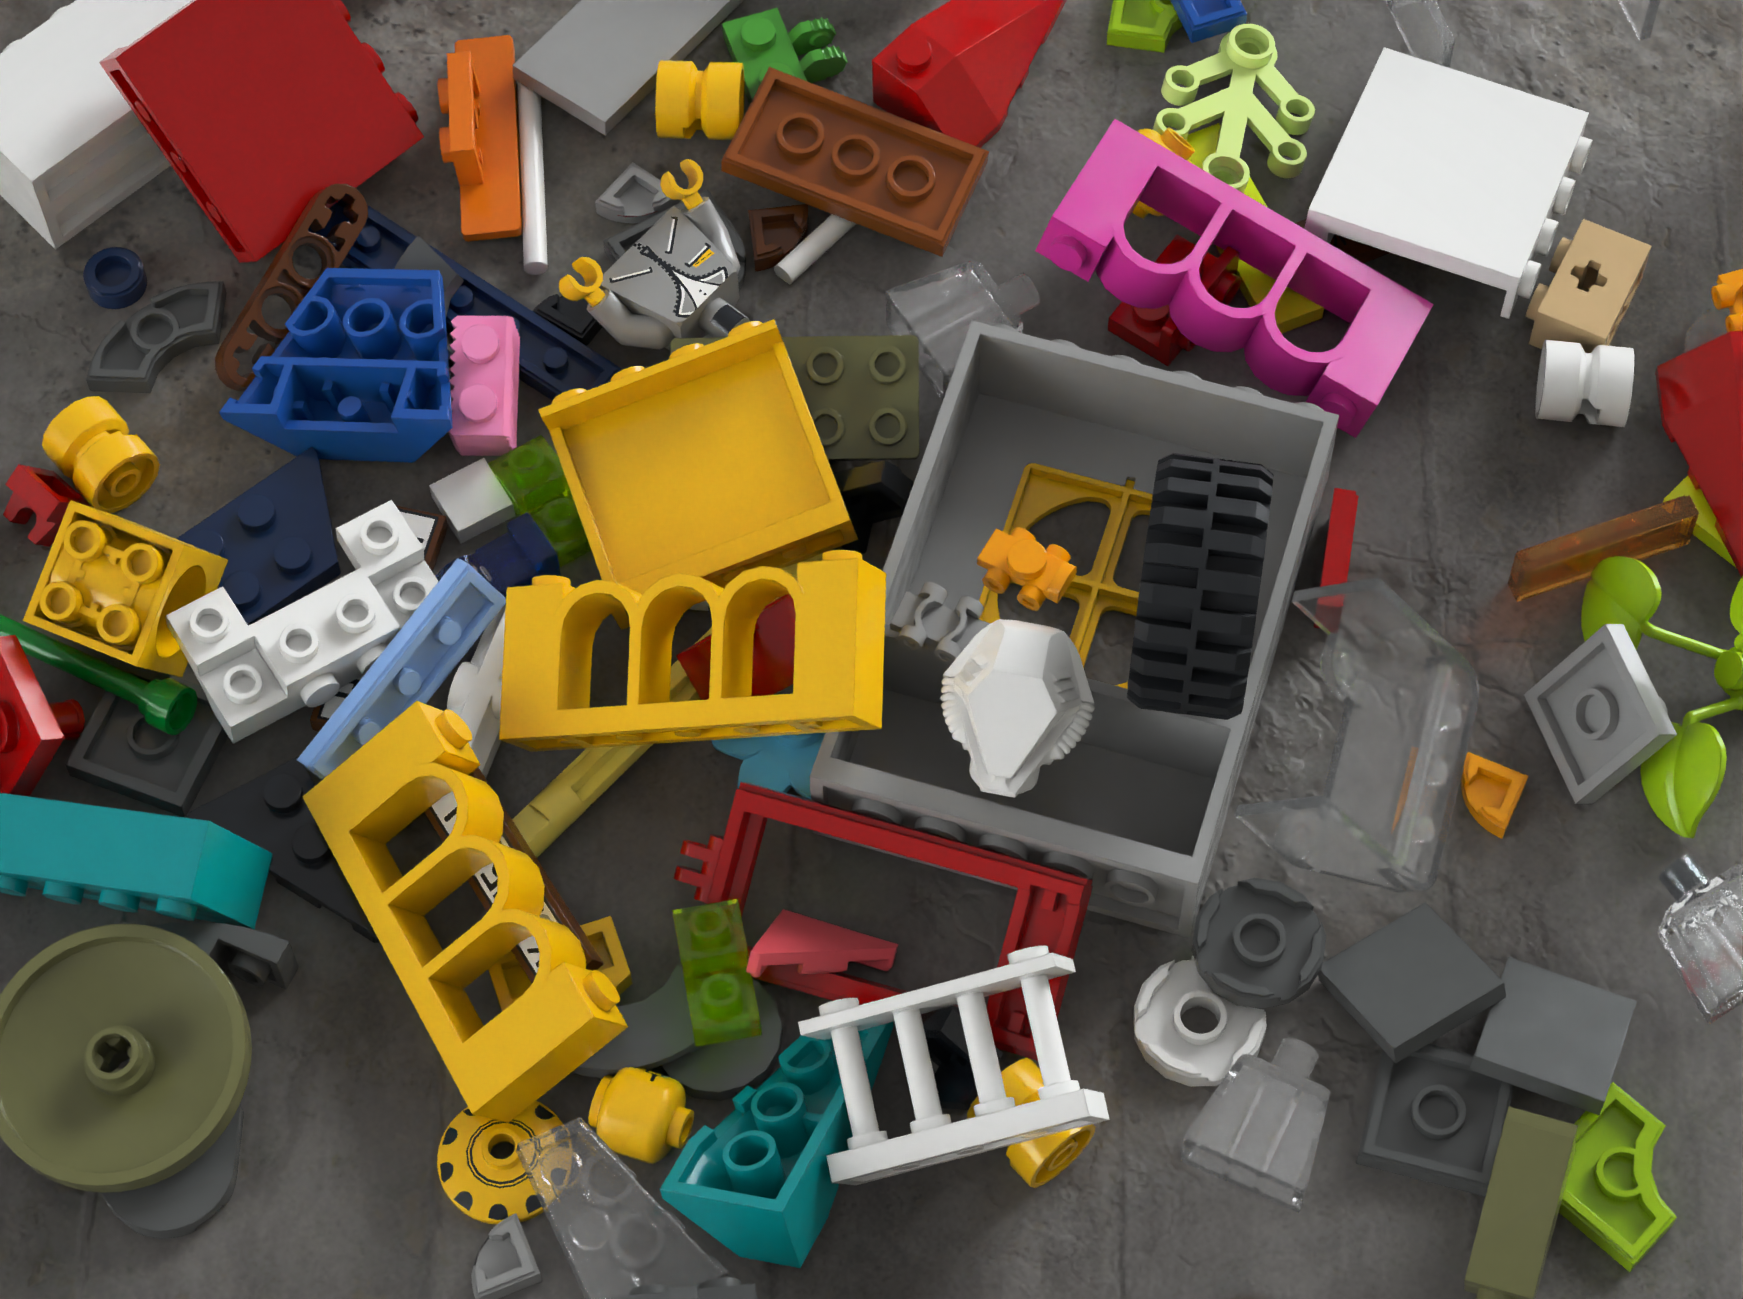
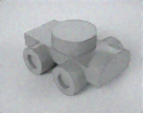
[890,582,990,665]

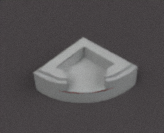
[595,162,680,224]
[471,1213,542,1299]

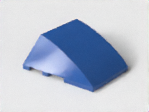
[219,268,453,463]

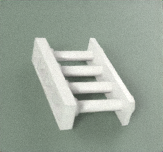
[798,946,1110,1185]

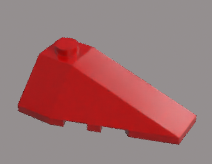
[872,0,1067,148]
[1655,331,1743,577]

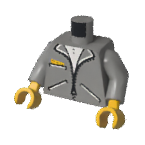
[559,159,750,350]

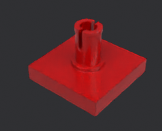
[0,635,85,797]

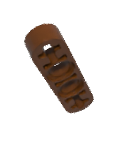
[215,184,368,391]

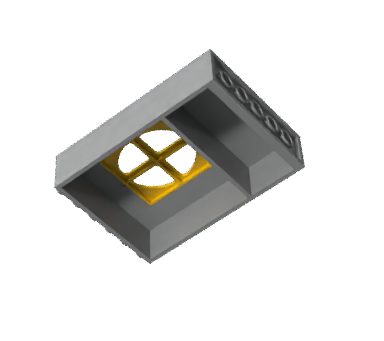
[810,321,1339,938]

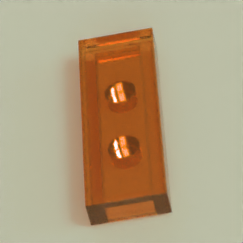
[1508,495,1699,602]

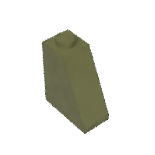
[1464,1106,1578,1299]

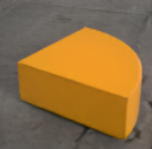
[1461,752,1528,839]

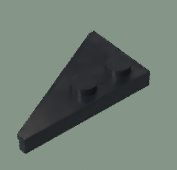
[187,756,380,943]

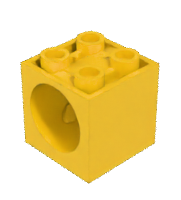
[23,500,228,677]

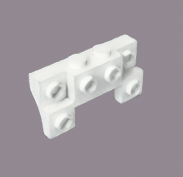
[166,500,439,744]

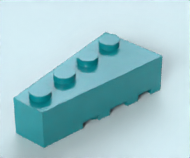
[0,793,273,930]

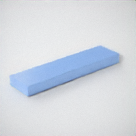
[297,558,506,780]

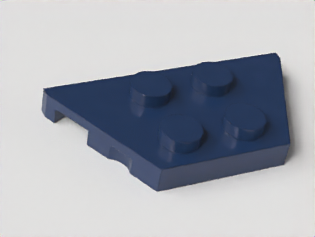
[176,447,341,626]

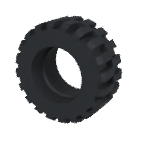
[1127,453,1274,720]

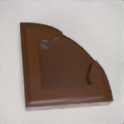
[748,204,809,272]

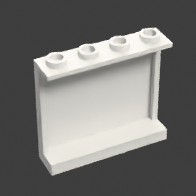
[1305,47,1593,319]

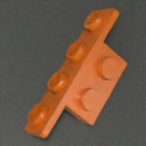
[438,35,522,242]

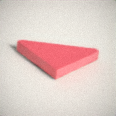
[746,909,898,977]

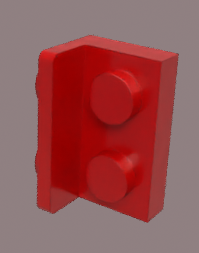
[1108,234,1241,366]

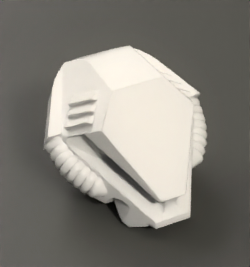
[940,619,1095,798]

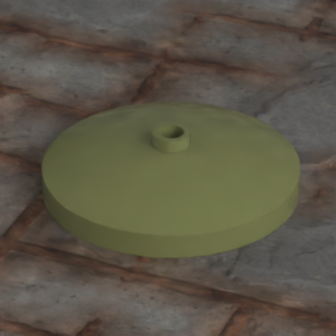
[0,924,252,1193]

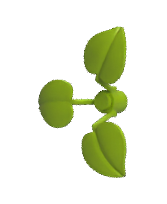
[1581,556,1743,838]

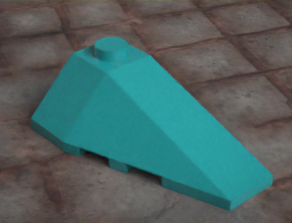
[660,1022,894,1268]

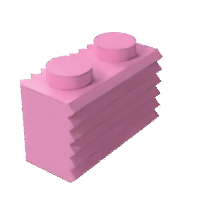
[448,315,520,456]

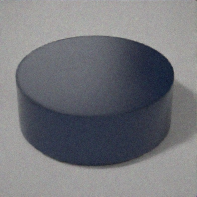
[83,247,147,309]

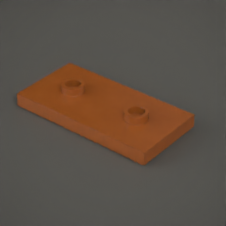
[721,67,989,257]

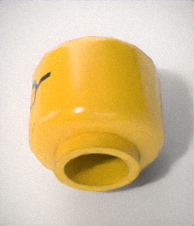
[588,1067,694,1164]

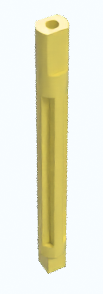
[512,550,830,858]

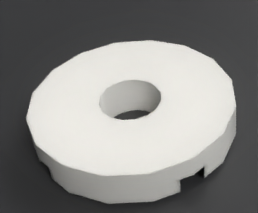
[1133,956,1267,1087]

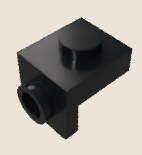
[833,460,914,554]
[921,1006,1003,1110]

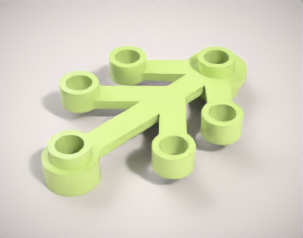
[1152,24,1315,193]

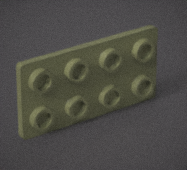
[670,335,920,461]

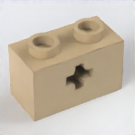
[1526,219,1652,353]

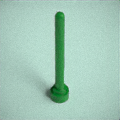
[0,614,197,735]

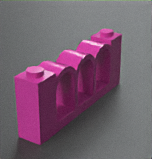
[1035,119,1434,438]

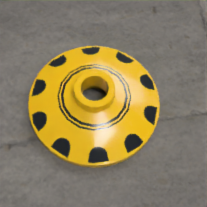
[437,1101,573,1225]

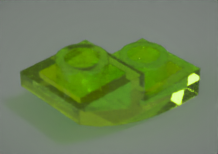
[488,435,591,570]
[672,899,762,1047]

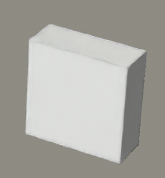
[429,458,516,544]

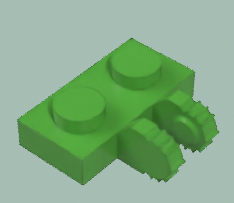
[722,8,848,104]

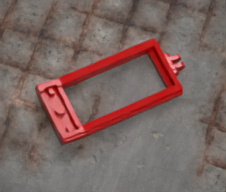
[673,782,1093,1061]

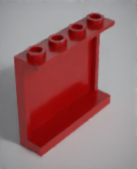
[99,0,424,263]

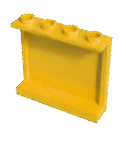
[538,319,858,630]

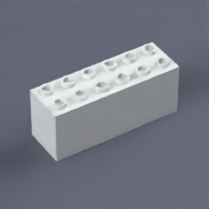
[0,0,192,250]

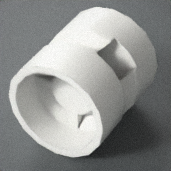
[1535,340,1634,427]

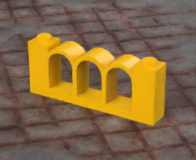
[499,550,886,752]
[302,701,628,1123]

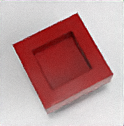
[3,464,92,547]

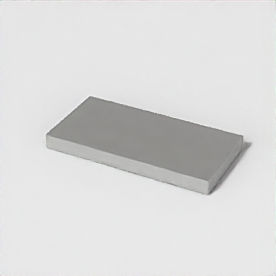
[512,0,744,136]

